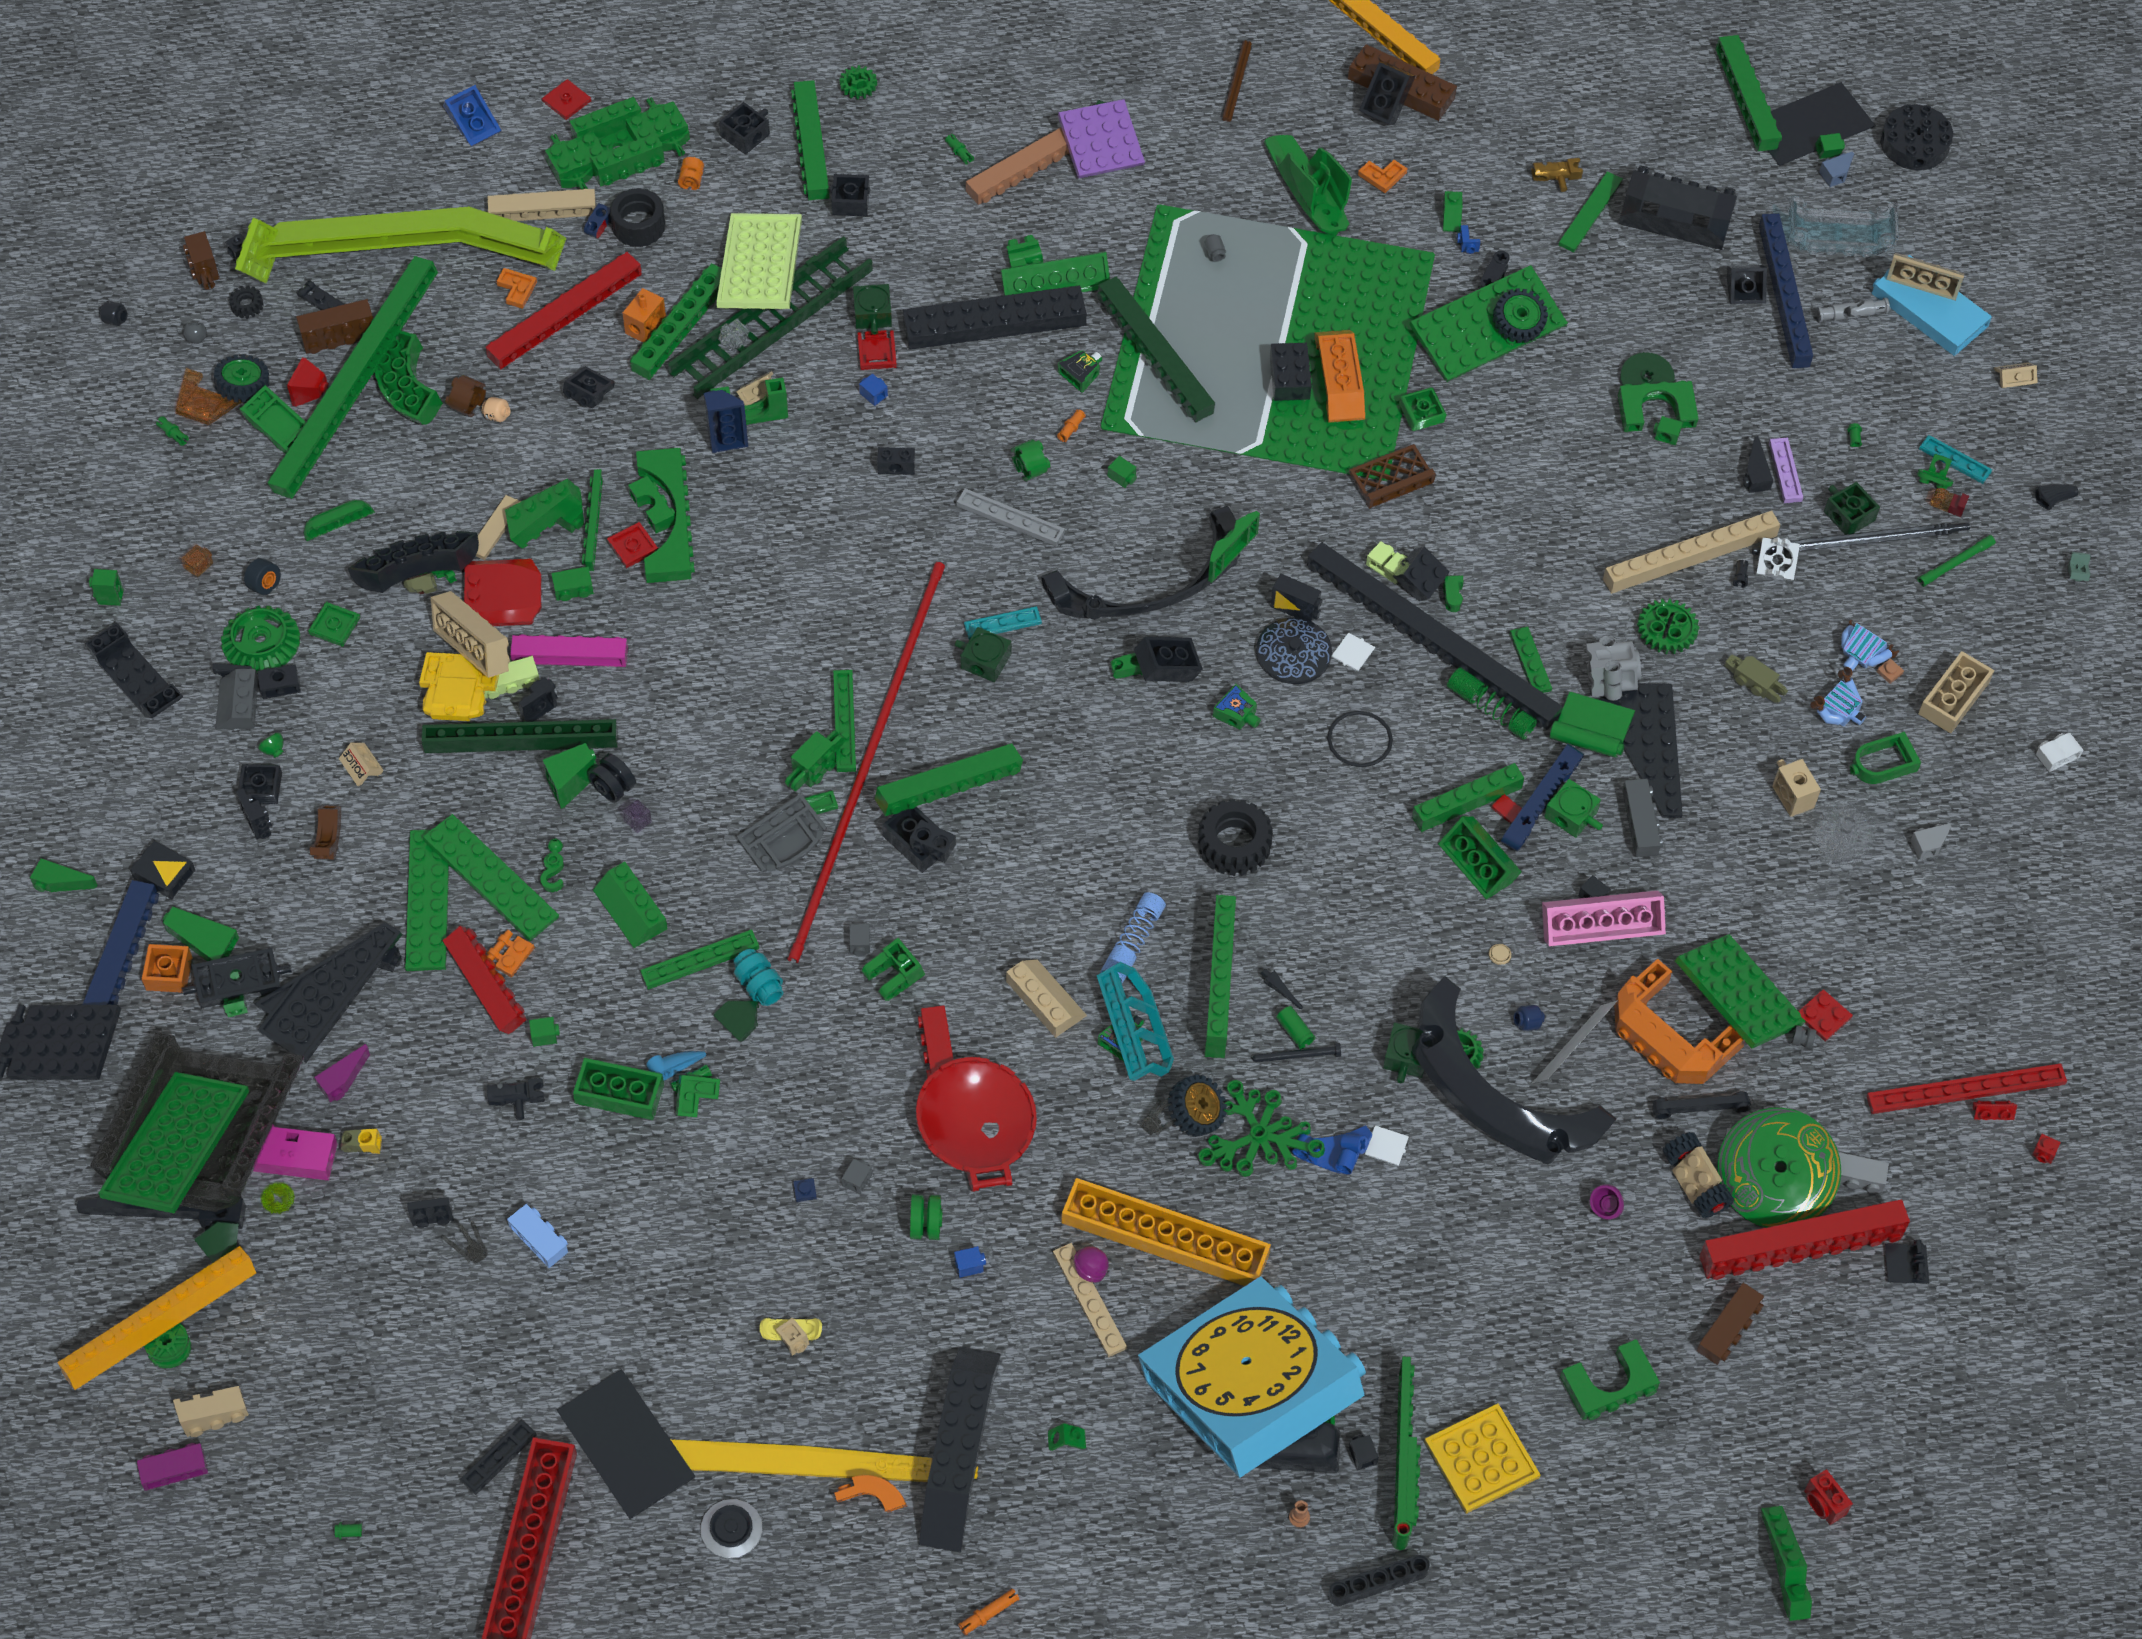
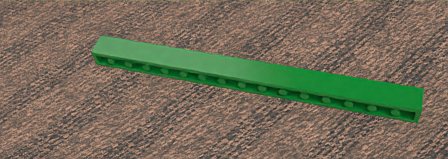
[268,256,438,499]

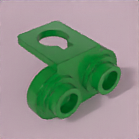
[1917,454,1954,490]

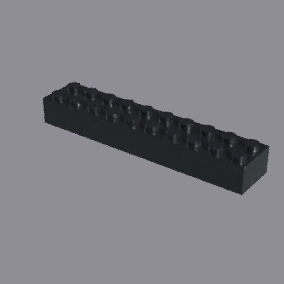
[903,285,1087,350]

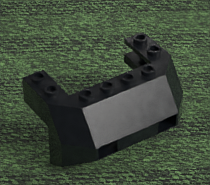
[1619,165,1738,250]

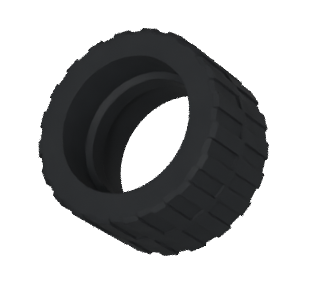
[610,188,666,247]

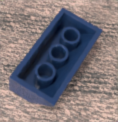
[704,390,748,453]

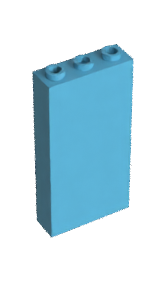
[1872,255,1992,356]

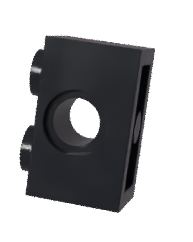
[877,447,915,475]
[258,664,301,699]

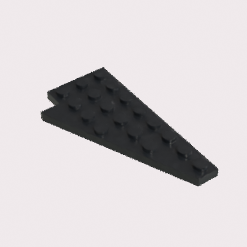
[1599,683,1683,818]
[255,922,403,1063]

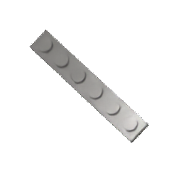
[957,489,1065,547]

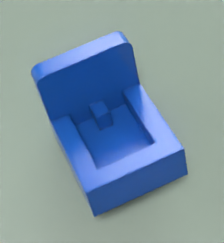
[1457,225,1480,254]

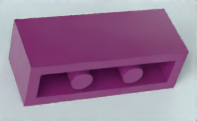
[137,1443,209,1491]

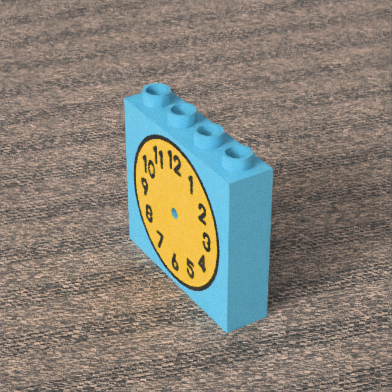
[1138,1276,1366,1478]

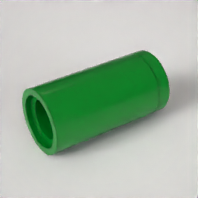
[1276,1006,1316,1049]

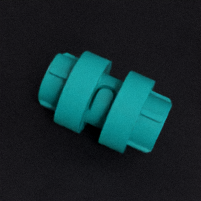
[734,949,784,1006]

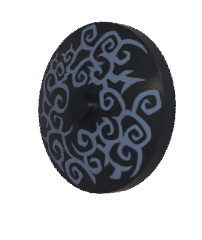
[1256,618,1332,684]

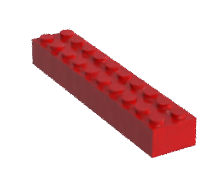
[1699,1199,1910,1280]
[482,1438,577,1639]

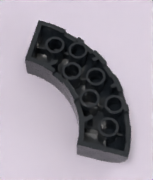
[348,531,479,593]

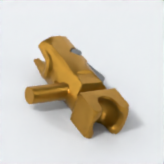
[1531,158,1583,192]

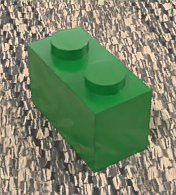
[551,566,594,601]
[89,569,124,606]

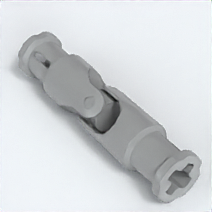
[1815,297,1890,323]

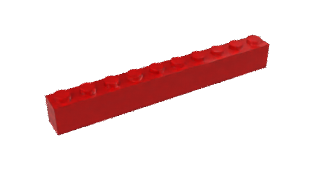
[485,252,642,370]

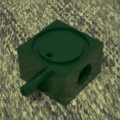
[853,284,892,335]
[1824,481,1880,535]
[954,627,1012,683]
[1383,1022,1424,1084]

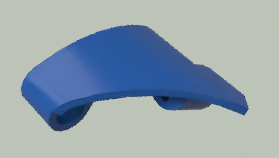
[1292,1125,1373,1174]

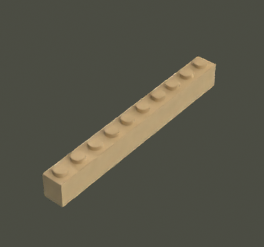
[1603,511,1780,594]

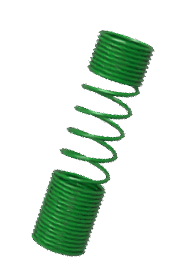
[1447,667,1537,740]

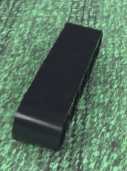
[1328,1555,1430,1606]

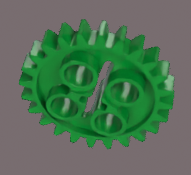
[1637,598,1699,654]

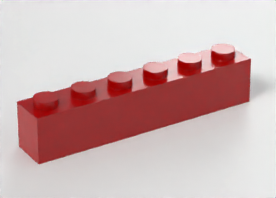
[443,926,527,1034]

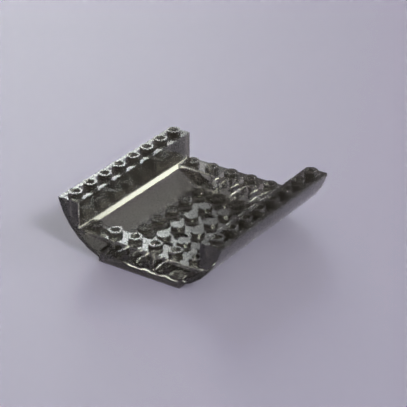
[90,1032,304,1212]

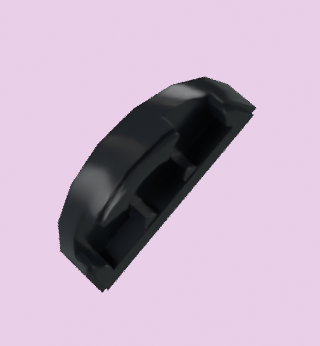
[212,663,252,678]

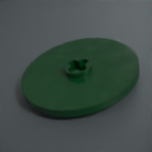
[1620,352,1675,401]

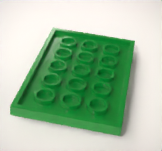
[1675,934,1806,1049]

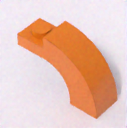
[834,1475,907,1513]

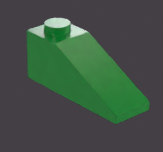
[30,858,97,892]

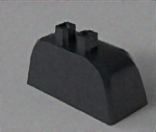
[1256,1423,1341,1473]

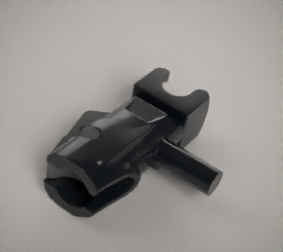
[487,1078,545,1120]

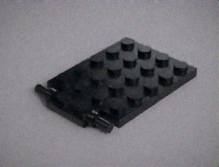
[0,1004,121,1080]

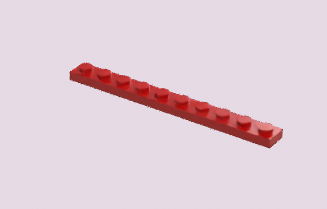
[1866,1063,2067,1114]

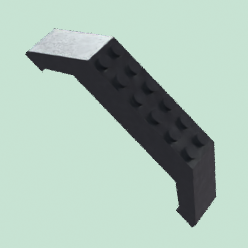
[919,1347,1001,1553]

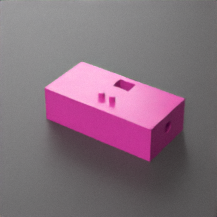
[245,1125,338,1181]

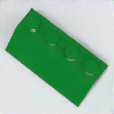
[1438,816,1522,900]
[593,862,668,948]

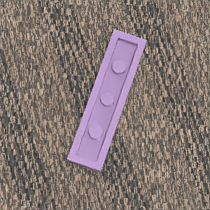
[1769,438,1803,503]

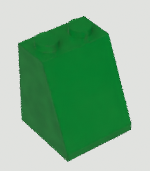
[543,743,597,809]

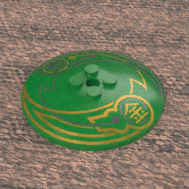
[1717,1108,1841,1228]

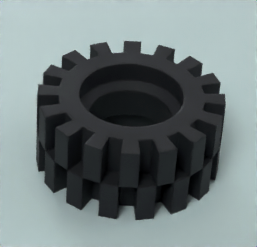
[229,285,264,319]

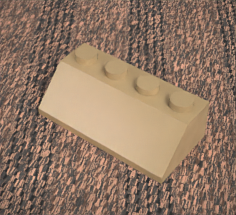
[1886,253,1965,301]
[1006,959,1087,1038]

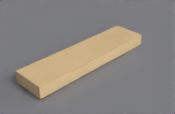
[476,495,521,560]

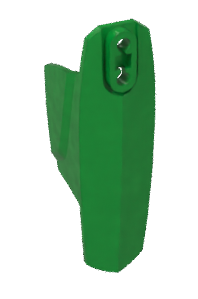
[1264,135,1352,235]

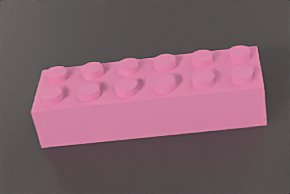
[1542,891,1666,946]

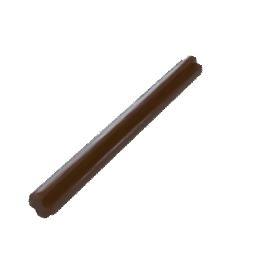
[1222,40,1252,122]

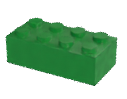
[573,1058,664,1120]

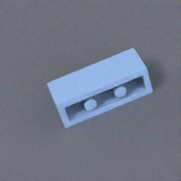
[507,1204,568,1268]

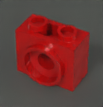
[1804,1469,1853,1525]

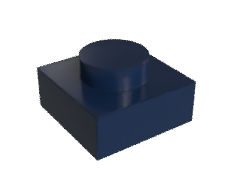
[793,1178,817,1202]

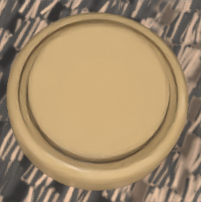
[1489,944,1512,965]

